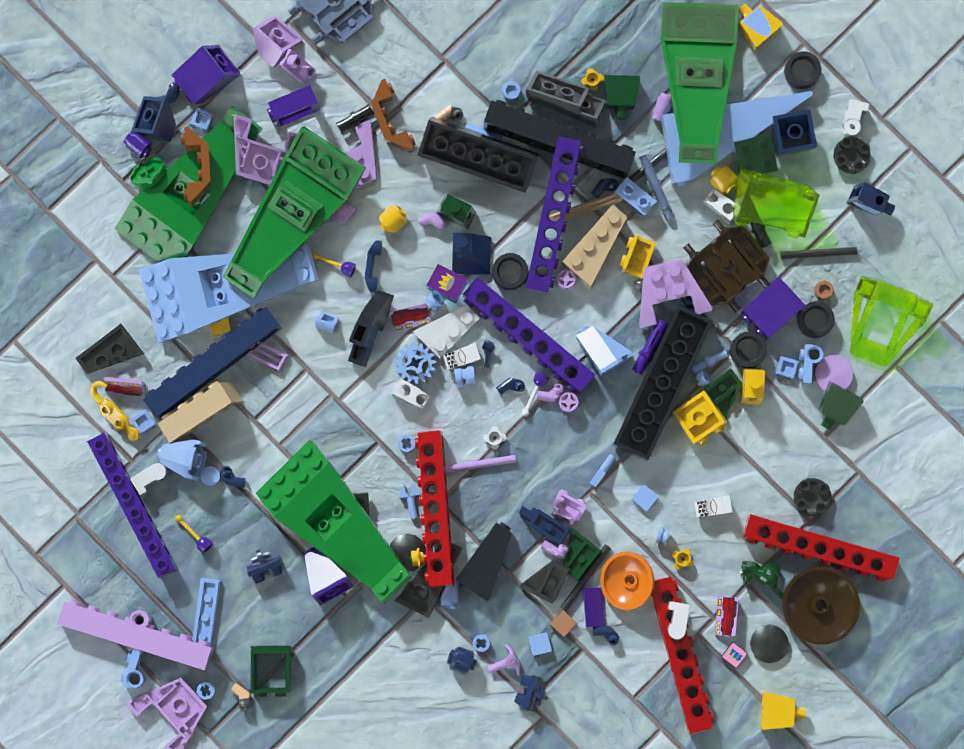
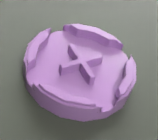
[814,355,853,391]

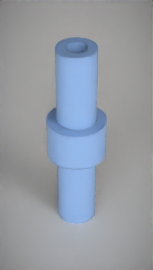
[691,350,728,374]

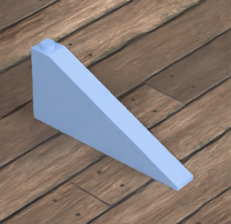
[661,91,813,187]

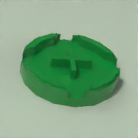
[130,157,166,190]

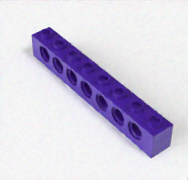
[526,136,584,292]
[462,277,595,393]
[87,432,178,578]

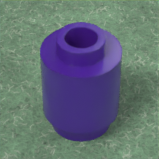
[123,131,153,158]

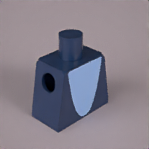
[847,182,895,216]

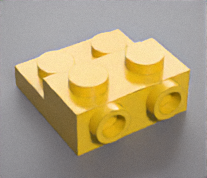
[672,391,728,445]

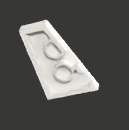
[413,305,479,359]

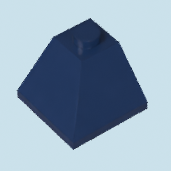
[131,96,176,142]
[452,233,491,275]

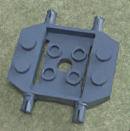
[287,0,374,45]

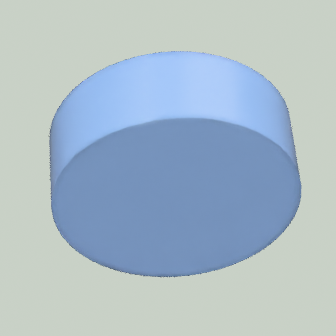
[502,81,521,101]
[201,466,220,486]

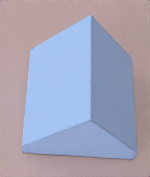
[315,311,339,334]

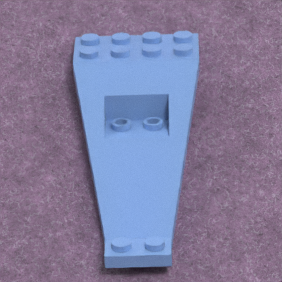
[139,244,319,343]

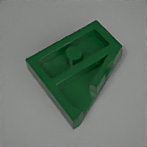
[700,368,743,419]
[563,528,602,581]

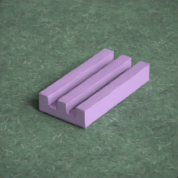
[246,341,288,373]

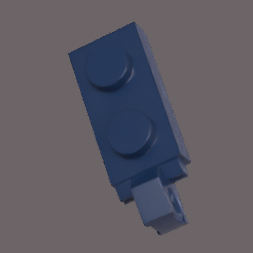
[518,506,571,545]

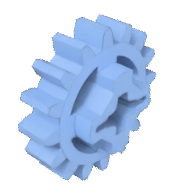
[394,342,436,385]

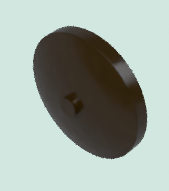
[782,566,860,644]

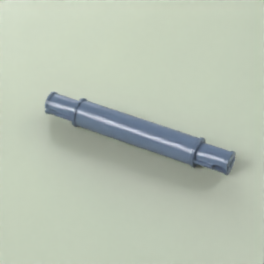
[639,154,674,220]

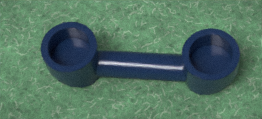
[364,240,382,293]

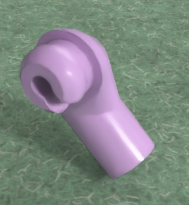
[540,539,568,558]

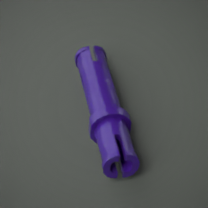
[632,319,668,375]

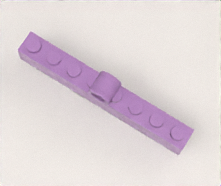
[57,599,214,670]

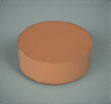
[814,281,834,300]

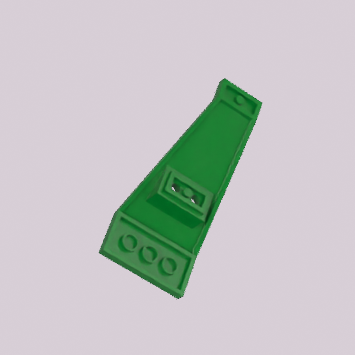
[661,2,739,164]
[115,106,263,262]
[222,126,366,298]
[256,439,413,604]

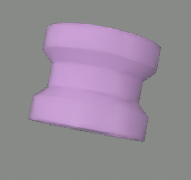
[556,269,576,290]
[559,392,578,413]

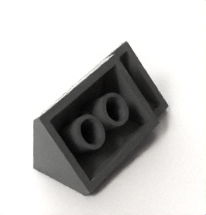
[525,71,606,128]

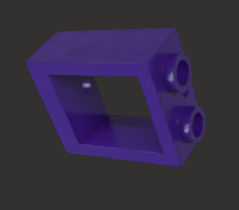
[266,85,320,128]

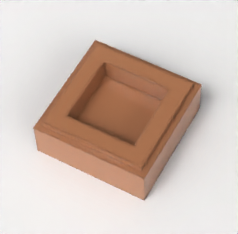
[550,610,577,637]

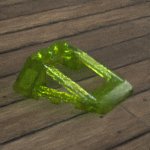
[850,275,934,367]

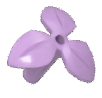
[488,644,521,676]

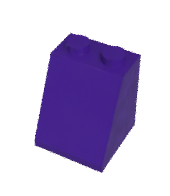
[172,45,241,105]
[741,277,805,340]

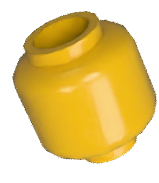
[710,166,738,195]
[379,205,407,233]

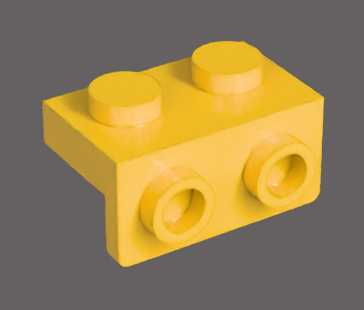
[620,233,656,279]

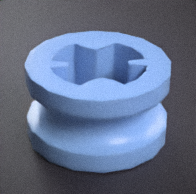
[425,291,444,310]
[398,435,415,452]
[655,526,671,546]
[472,634,490,652]
[197,682,215,700]

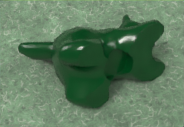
[740,561,783,600]

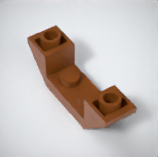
[371,79,416,153]
[181,127,211,206]

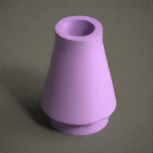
[652,93,673,122]

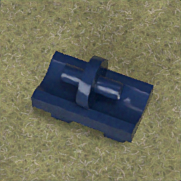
[246,549,282,584]
[514,675,549,711]

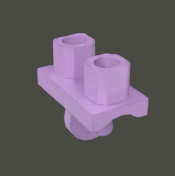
[279,49,316,84]

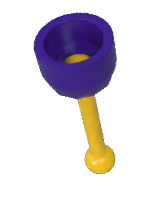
[312,252,356,278]
[175,515,214,554]

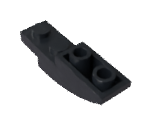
[348,290,394,367]

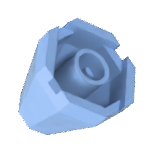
[158,440,207,481]

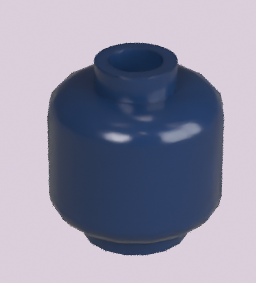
[447,647,477,675]

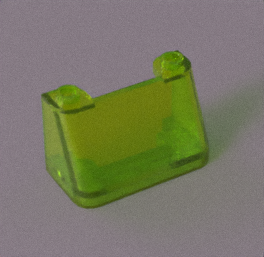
[732,169,820,239]

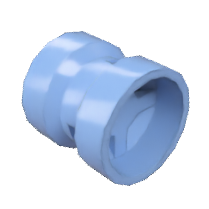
[454,366,475,387]

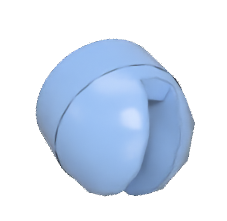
[694,369,710,386]

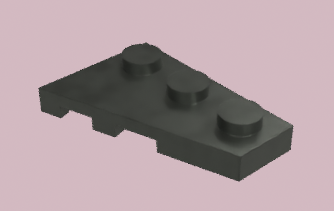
[75,324,145,374]

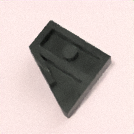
[520,560,570,604]

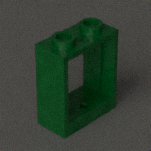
[251,645,291,697]

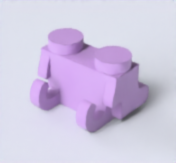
[552,490,587,526]

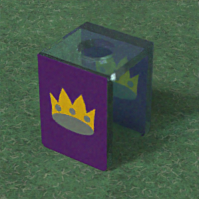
[426,264,467,304]

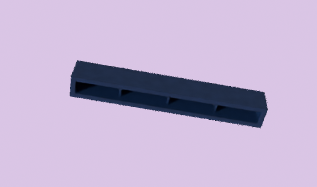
[142,307,282,421]

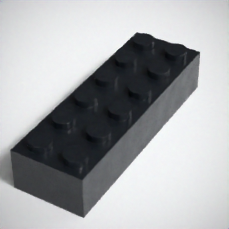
[417,117,539,193]

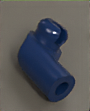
[158,83,180,104]
[591,178,619,198]
[496,378,525,395]
[220,466,246,487]
[593,626,619,645]

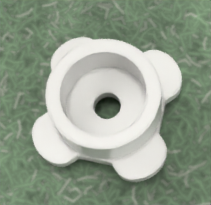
[483,426,506,449]

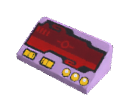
[390,303,431,332]
[104,377,145,397]
[715,596,738,637]

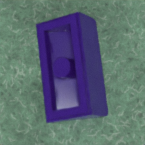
[583,587,605,627]

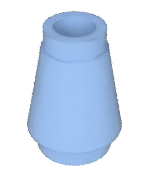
[440,580,459,609]

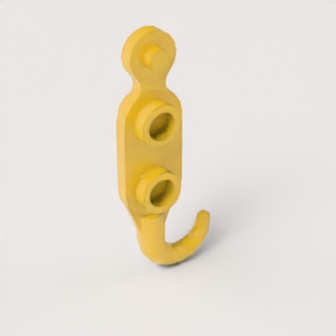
[90,381,140,441]

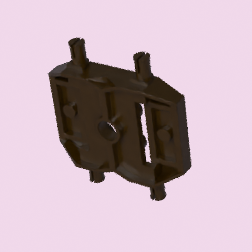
[683,219,770,313]

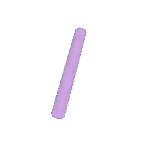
[446,455,516,473]

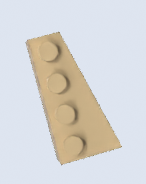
[561,205,627,289]
[157,381,243,443]

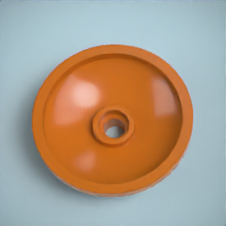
[600,552,654,610]

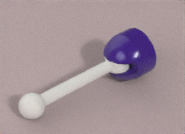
[522,371,550,417]

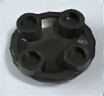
[833,137,871,174]
[793,478,832,516]
[390,534,426,572]
[750,624,789,663]

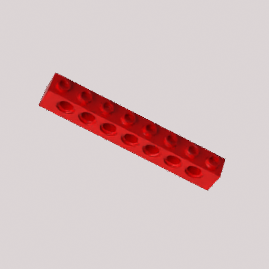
[415,430,455,588]
[742,514,900,583]
[651,576,715,734]

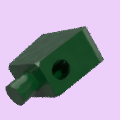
[603,75,640,120]
[436,194,476,229]
[819,381,864,430]

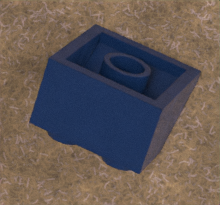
[772,109,817,156]

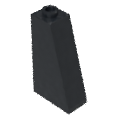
[456,522,512,601]

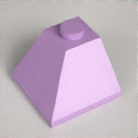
[253,15,303,68]

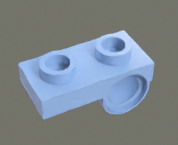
[615,177,656,217]
[798,344,823,385]
[121,648,146,688]

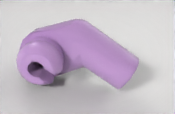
[418,212,447,229]
[536,383,564,402]

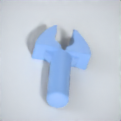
[589,455,616,487]
[399,483,420,520]

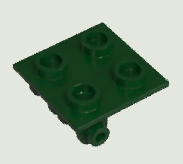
[734,133,778,179]

